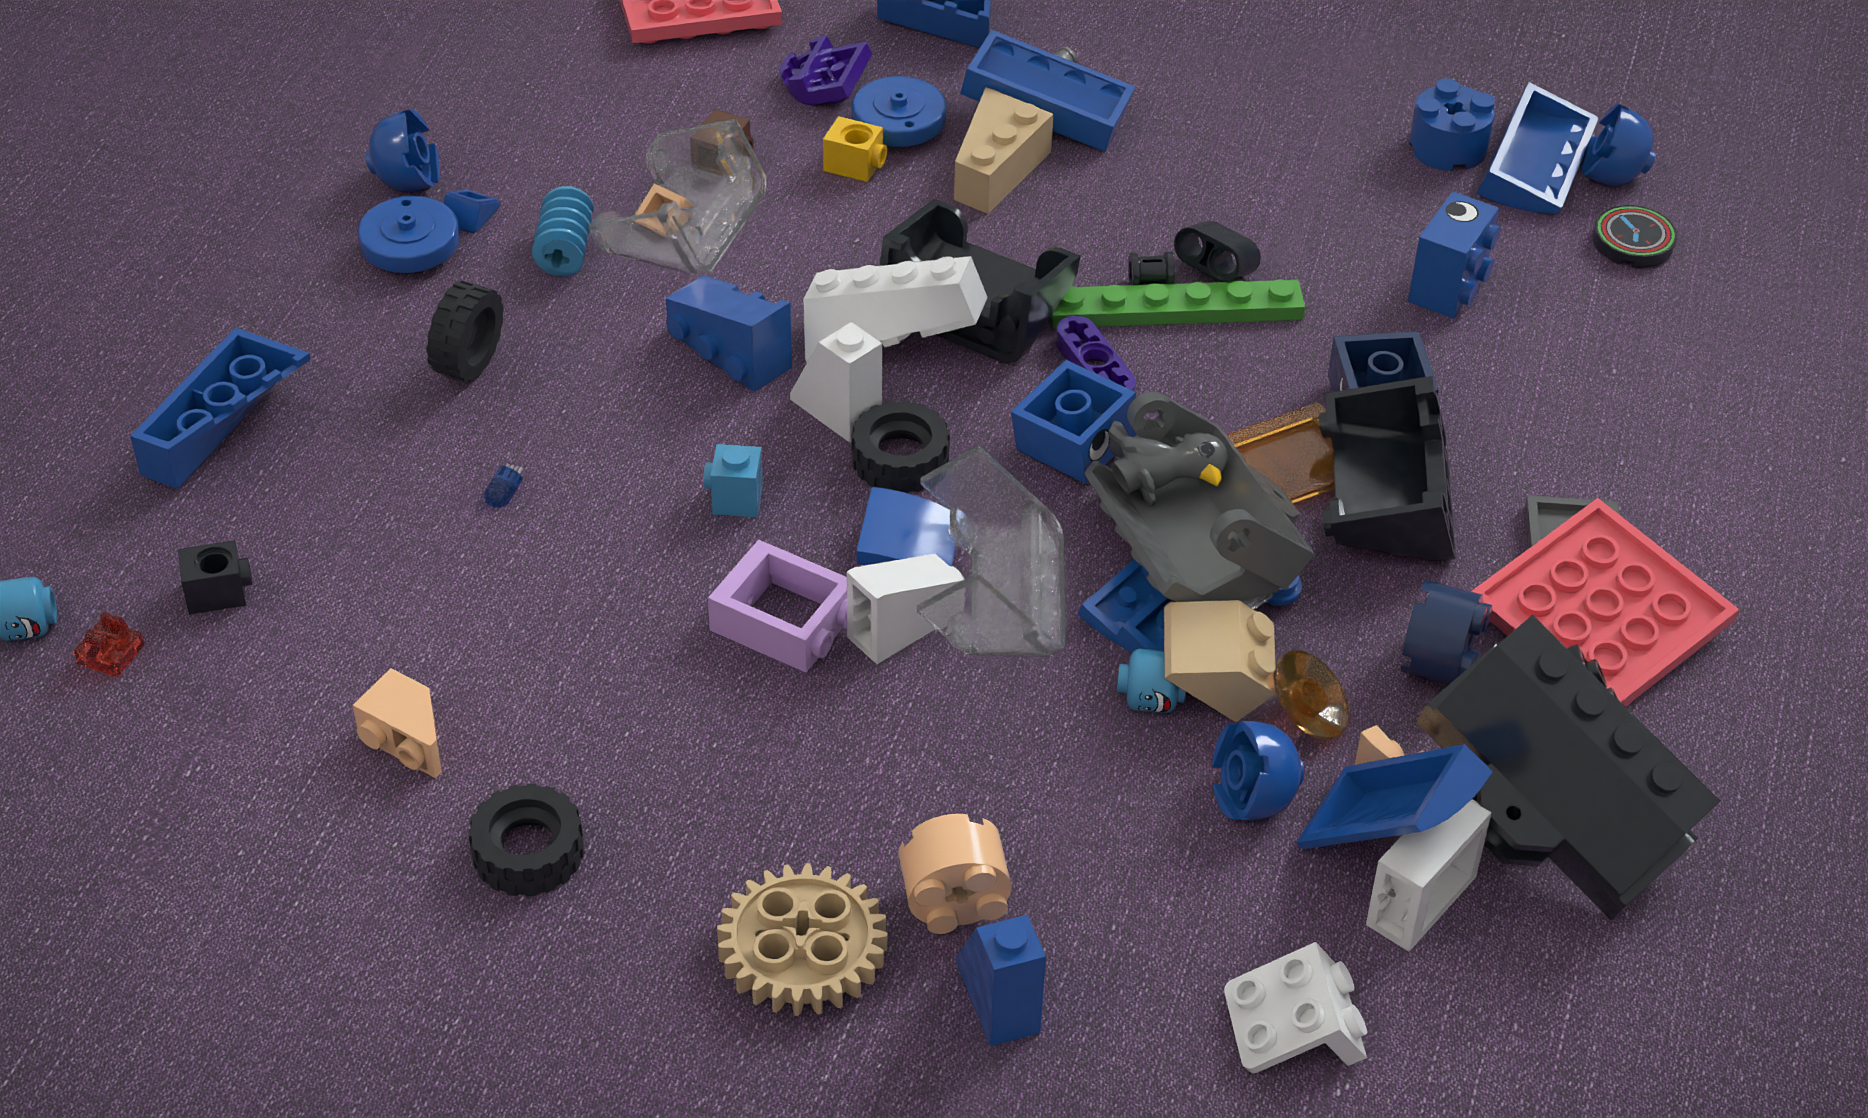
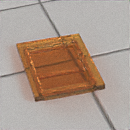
[1226,402,1335,503]

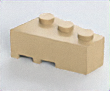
[954,87,1053,214]

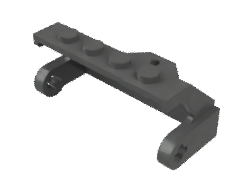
[1084,391,1315,602]

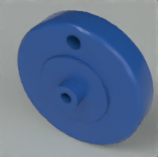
[852,76,946,147]
[357,196,460,273]

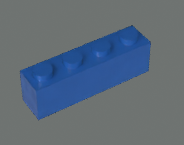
[130,327,311,489]

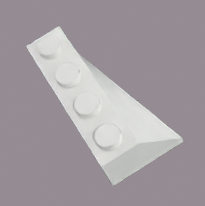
[803,256,988,362]

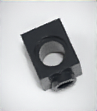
[178,540,253,615]

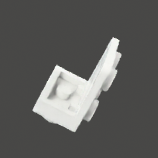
[1224,942,1367,1073]

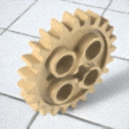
[717,863,887,1016]

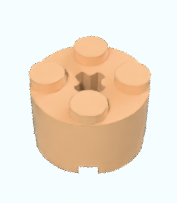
[898,814,1011,934]

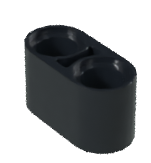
[1174,220,1261,282]

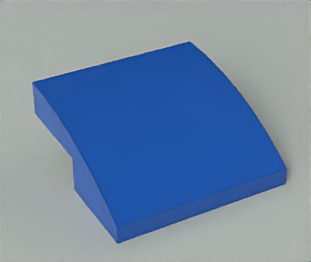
[856,487,961,566]
[1077,559,1175,653]

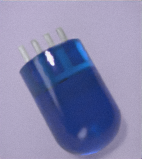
[484,463,523,508]

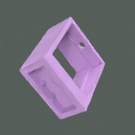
[708,539,847,673]

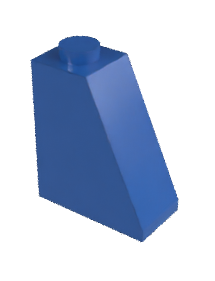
[956,914,1046,1046]

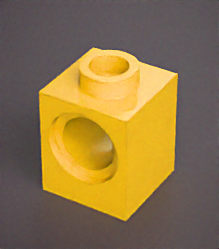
[823,116,887,182]

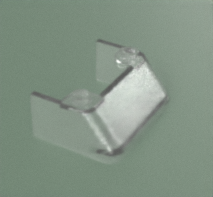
[917,445,1066,657]

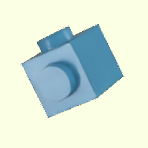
[703,444,763,518]

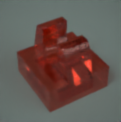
[73,612,145,678]

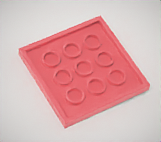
[620,0,782,44]
[1471,498,1739,707]

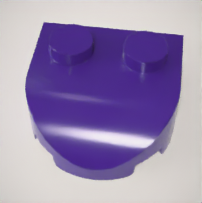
[779,35,872,105]

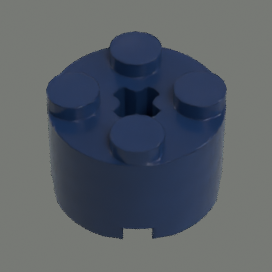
[1401,580,1492,685]

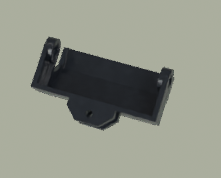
[1416,615,1720,920]

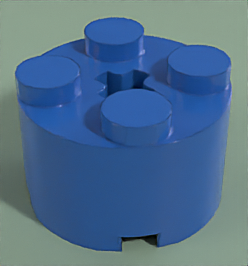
[1409,78,1495,171]

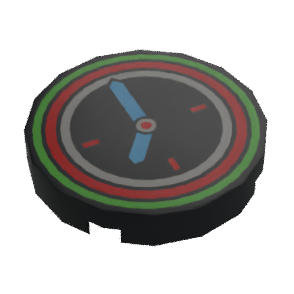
[1593,205,1677,268]

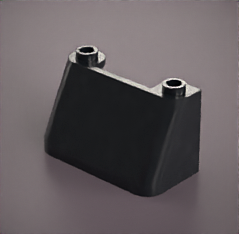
[879,199,1081,363]
[1319,376,1456,562]

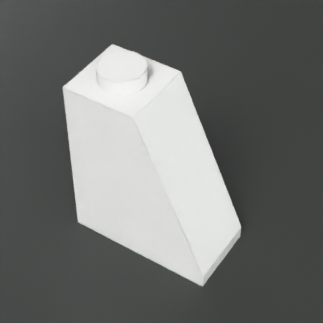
[790,322,882,443]
[847,554,966,664]

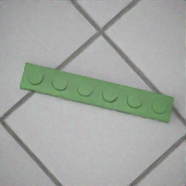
[1051,279,1305,328]

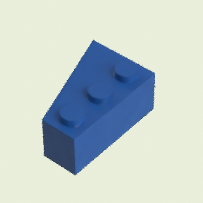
[877,0,992,48]
[666,275,792,392]

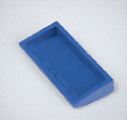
[960,30,1135,152]
[1476,82,1599,213]
[1296,744,1493,849]

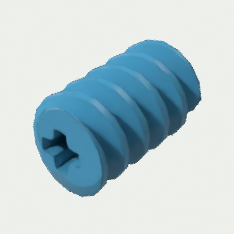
[532,186,594,277]

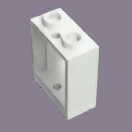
[1366,799,1491,952]

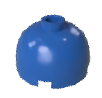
[1580,103,1656,186]
[365,109,440,193]
[1212,721,1304,821]

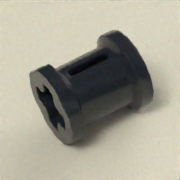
[1128,252,1175,285]

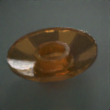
[1273,650,1349,740]

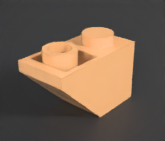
[353,668,442,778]

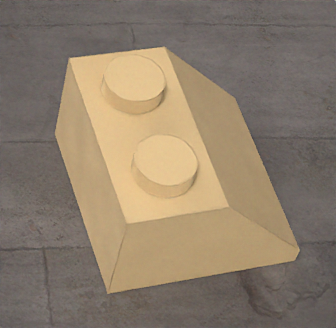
[1164,600,1277,722]

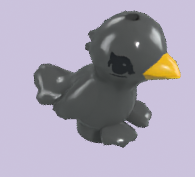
[1108,421,1228,507]

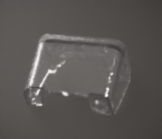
[588,119,767,275]

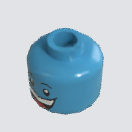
[0,577,57,642]
[1117,649,1186,714]

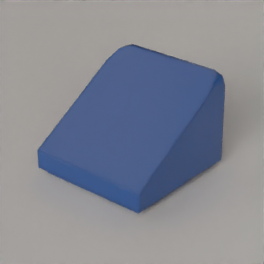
[443,189,500,232]

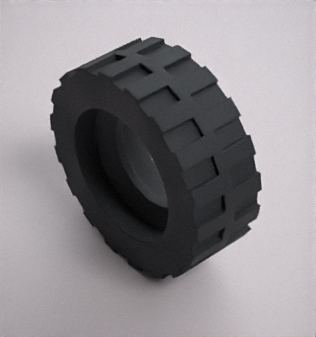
[426,280,504,382]
[852,400,950,493]
[468,783,584,897]

